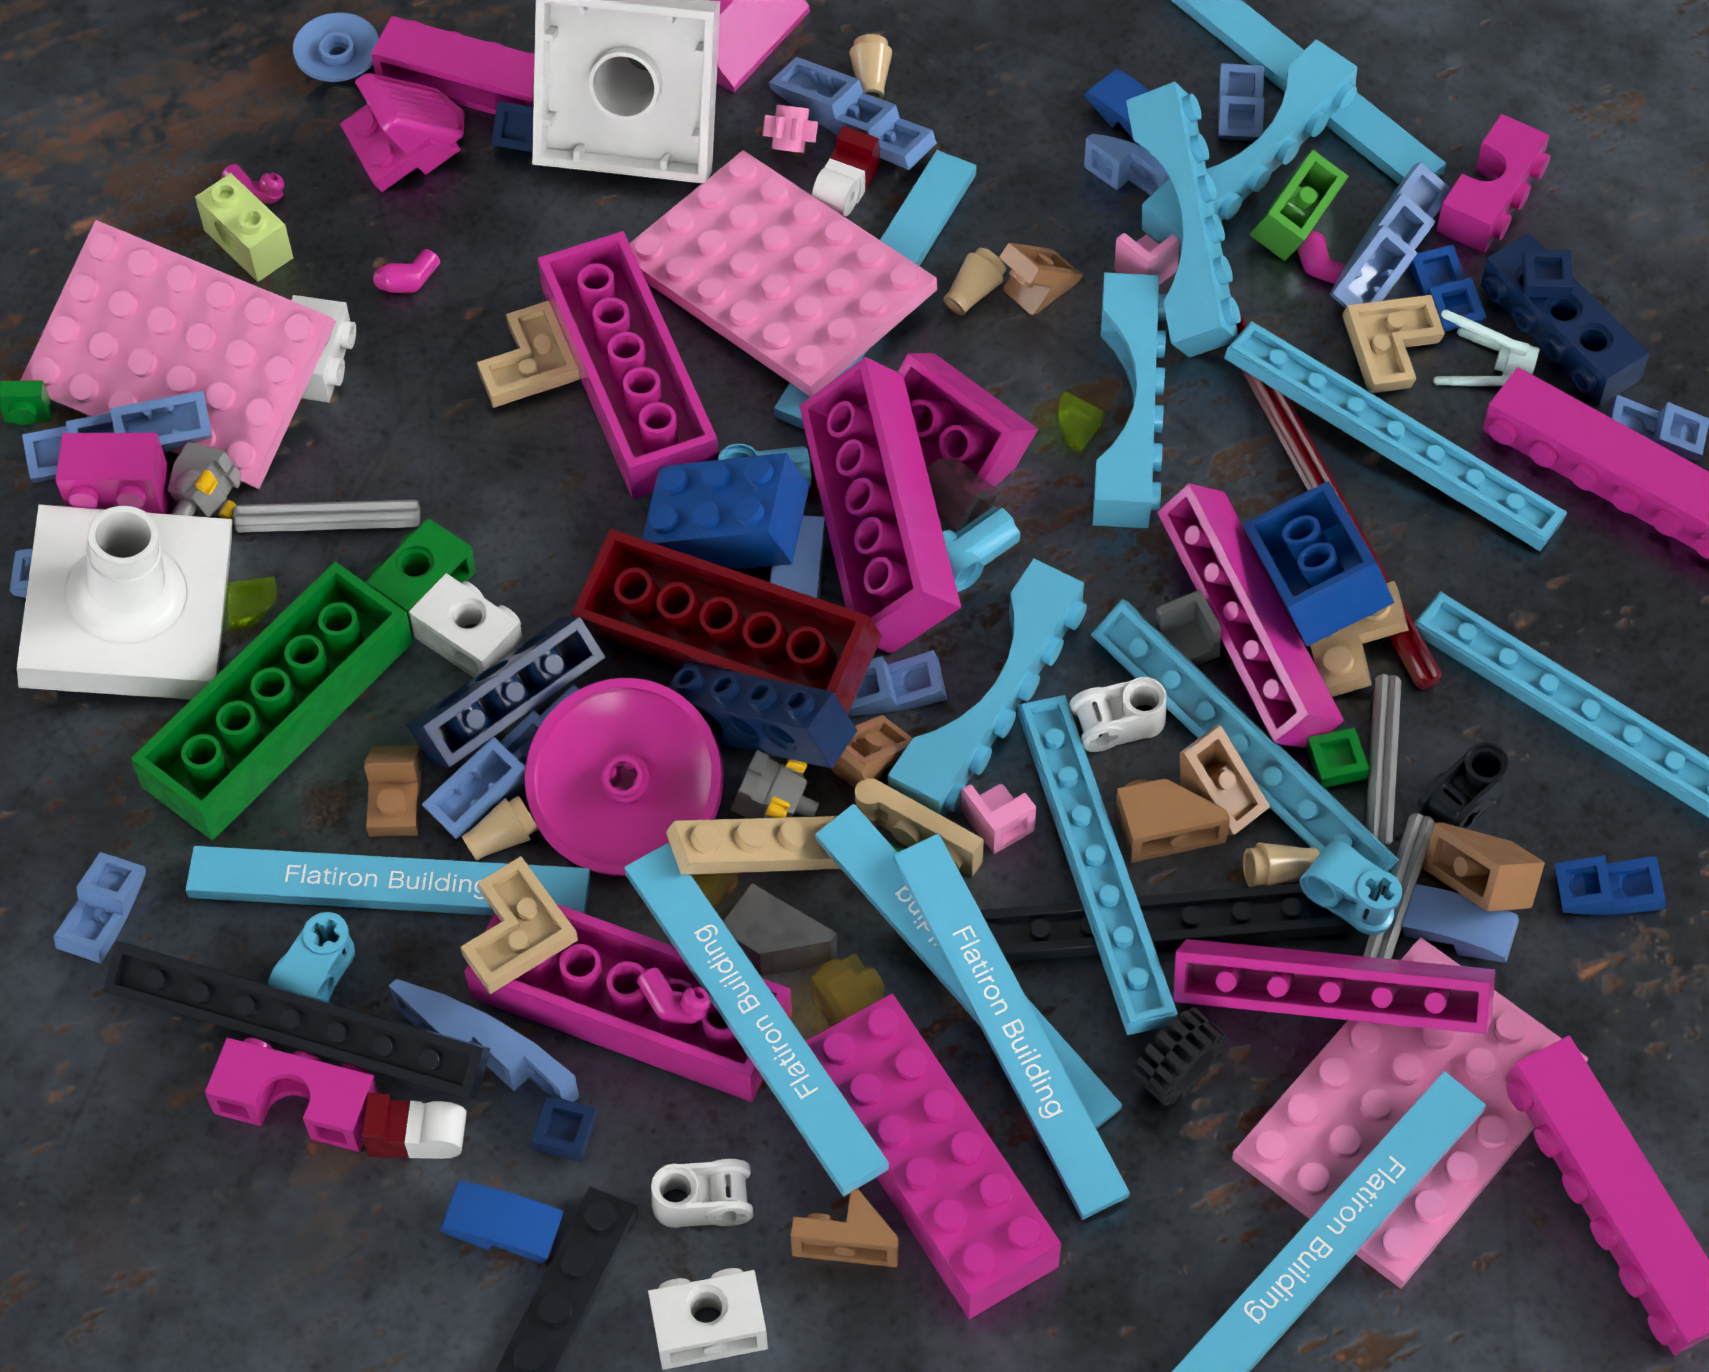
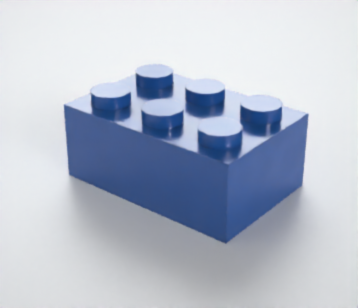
[642,453,810,570]
[1243,481,1395,647]

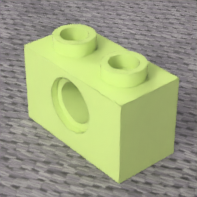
[195,173,293,282]

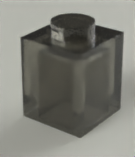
[927,459,1001,530]

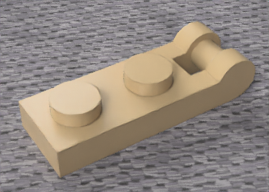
[855,778,984,877]

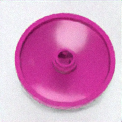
[525,678,724,877]

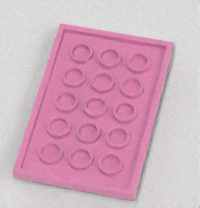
[629,150,938,397]
[20,220,336,489]
[1232,937,1589,1289]

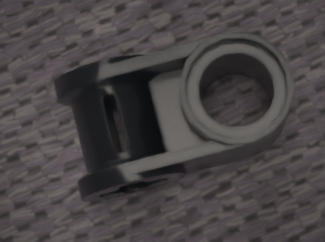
[1417,742,1509,829]

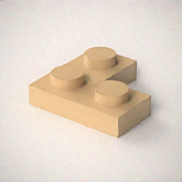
[1342,295,1445,393]
[477,301,580,408]
[1310,581,1409,697]
[461,856,578,994]

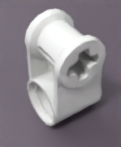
[1069,677,1167,752]
[651,1159,754,1228]

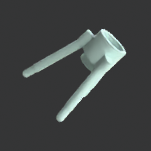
[1433,310,1539,387]

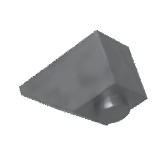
[723,883,837,976]

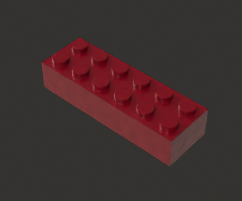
[571,529,882,715]

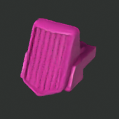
[340,73,465,192]

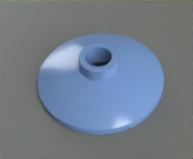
[293,12,379,82]

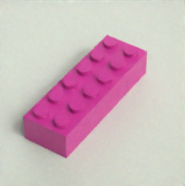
[538,231,719,500]
[799,357,961,654]
[464,904,792,1103]
[805,993,1061,1319]

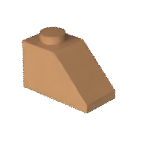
[1115,778,1230,863]
[1422,823,1545,911]

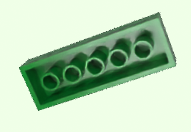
[131,561,413,841]

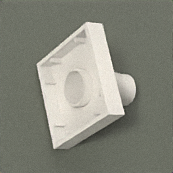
[532,0,720,184]
[17,505,232,700]

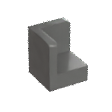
[1156,590,1221,666]

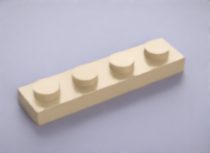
[666,816,841,875]

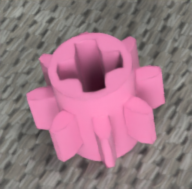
[762,105,818,153]

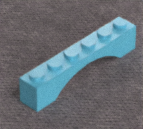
[1142,39,1357,257]
[1126,82,1241,358]
[1092,272,1167,529]
[888,559,1087,817]

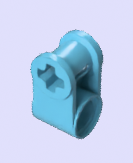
[1300,841,1402,935]
[268,912,355,1001]

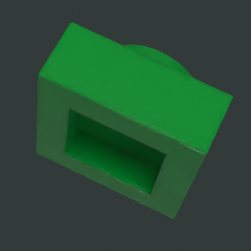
[0,381,53,425]
[1306,727,1369,788]

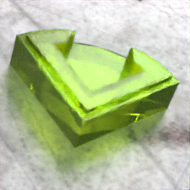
[1058,391,1105,453]
[227,576,277,631]

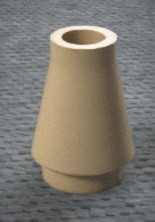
[849,34,892,99]
[943,248,1006,316]
[462,796,539,861]
[1243,842,1320,887]

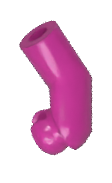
[221,164,284,204]
[1297,230,1346,284]
[373,249,440,293]
[637,968,710,1024]

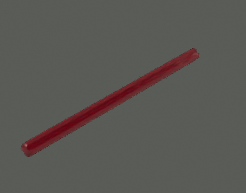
[1228,313,1442,690]

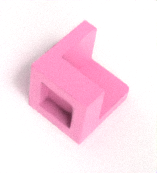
[1114,233,1181,285]
[961,784,1036,854]

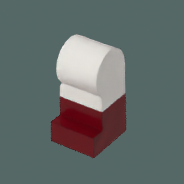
[812,126,880,216]
[362,1093,467,1159]

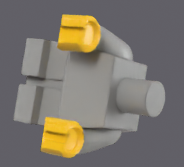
[167,442,242,525]
[730,750,819,819]

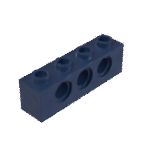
[1481,233,1650,406]
[406,617,605,767]
[668,662,857,768]

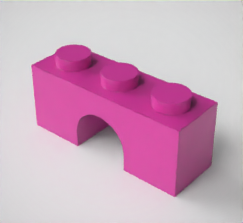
[1436,114,1551,253]
[205,1038,379,1152]

